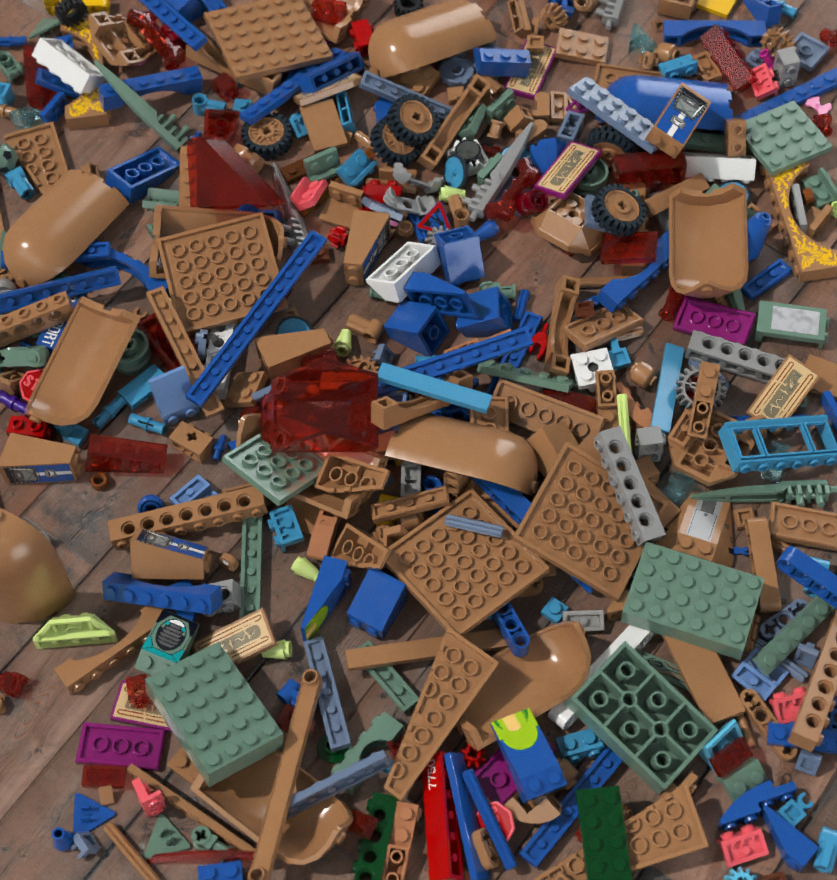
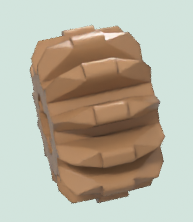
[540,2,569,32]

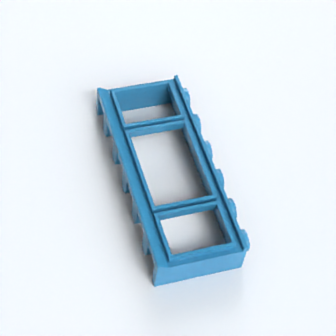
[718,415,837,473]

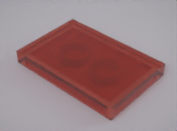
[600,231,658,265]

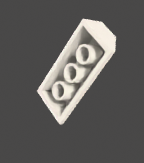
[32,38,106,94]
[682,152,756,184]
[366,242,441,303]

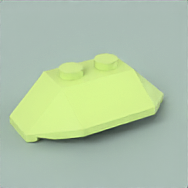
[33,613,118,649]

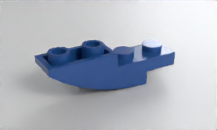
[717,780,797,831]

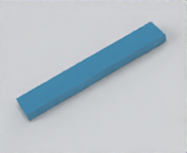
[650,343,684,436]
[376,362,493,414]

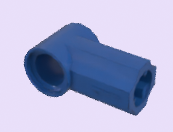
[276,679,319,712]

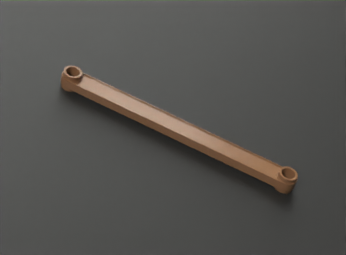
[248,669,323,880]

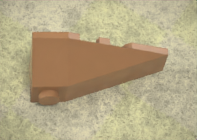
[314,451,391,493]
[329,523,391,569]

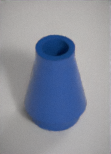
[475,220,500,242]
[52,827,74,851]

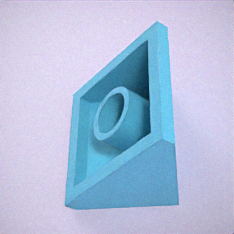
[697,719,748,775]

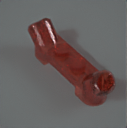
[126,8,186,71]
[485,158,541,222]

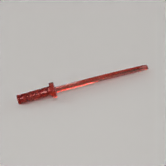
[146,848,255,864]

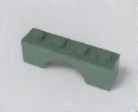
[331,711,404,797]

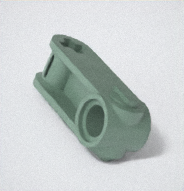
[0,345,50,367]

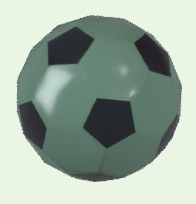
[0,144,18,175]

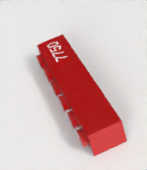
[422,751,464,880]

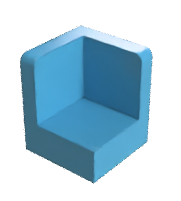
[0,82,15,107]

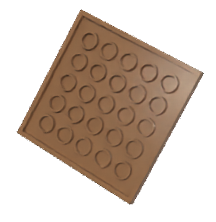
[204,0,333,82]
[157,211,289,335]
[511,442,668,602]
[385,488,550,637]

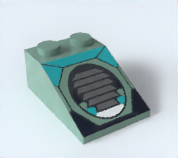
[134,609,200,675]

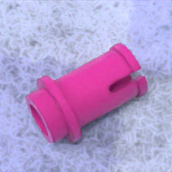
[759,49,775,69]

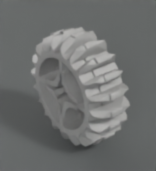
[674,363,727,410]

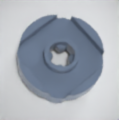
[440,57,474,88]
[195,329,208,365]

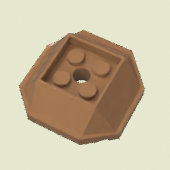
[531,192,610,256]
[666,408,755,487]

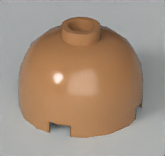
[230,143,266,177]

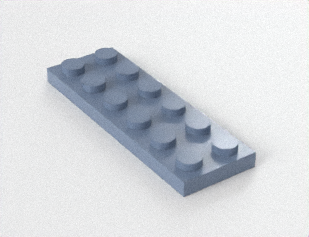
[566,77,659,154]

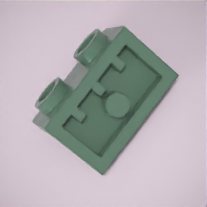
[486,88,516,127]
[457,103,487,140]
[303,146,341,182]
[801,167,837,209]

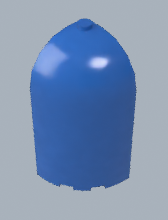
[596,75,733,132]

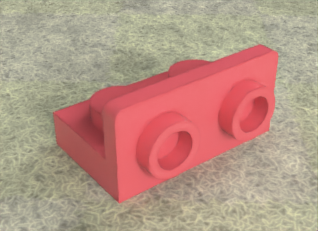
[747,63,781,101]
[290,176,329,211]
[768,687,817,724]
[131,778,166,817]
[715,824,769,868]

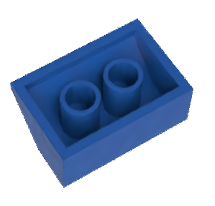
[473,47,531,77]

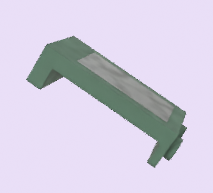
[754,300,830,350]

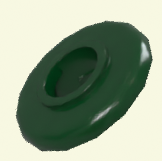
[317,733,350,763]

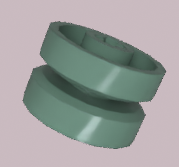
[572,158,609,198]
[116,328,153,376]

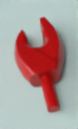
[529,323,549,361]

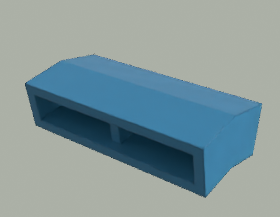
[335,90,356,135]
[118,364,164,411]

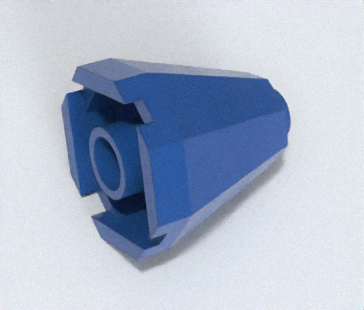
[529,138,566,177]

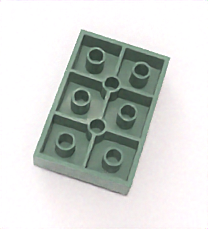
[621,542,765,660]
[565,641,718,794]
[145,642,283,787]

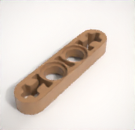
[739,689,797,762]

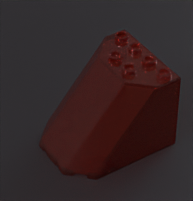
[187,137,286,210]
[261,358,379,452]

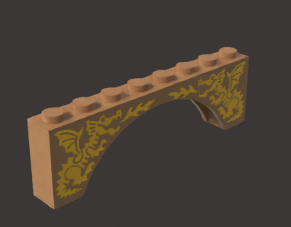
[60,12,112,130]
[760,161,837,282]

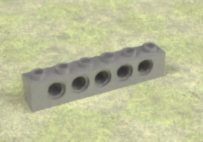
[684,330,785,384]
[594,426,666,547]

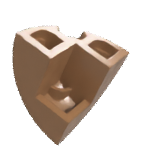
[504,791,562,824]

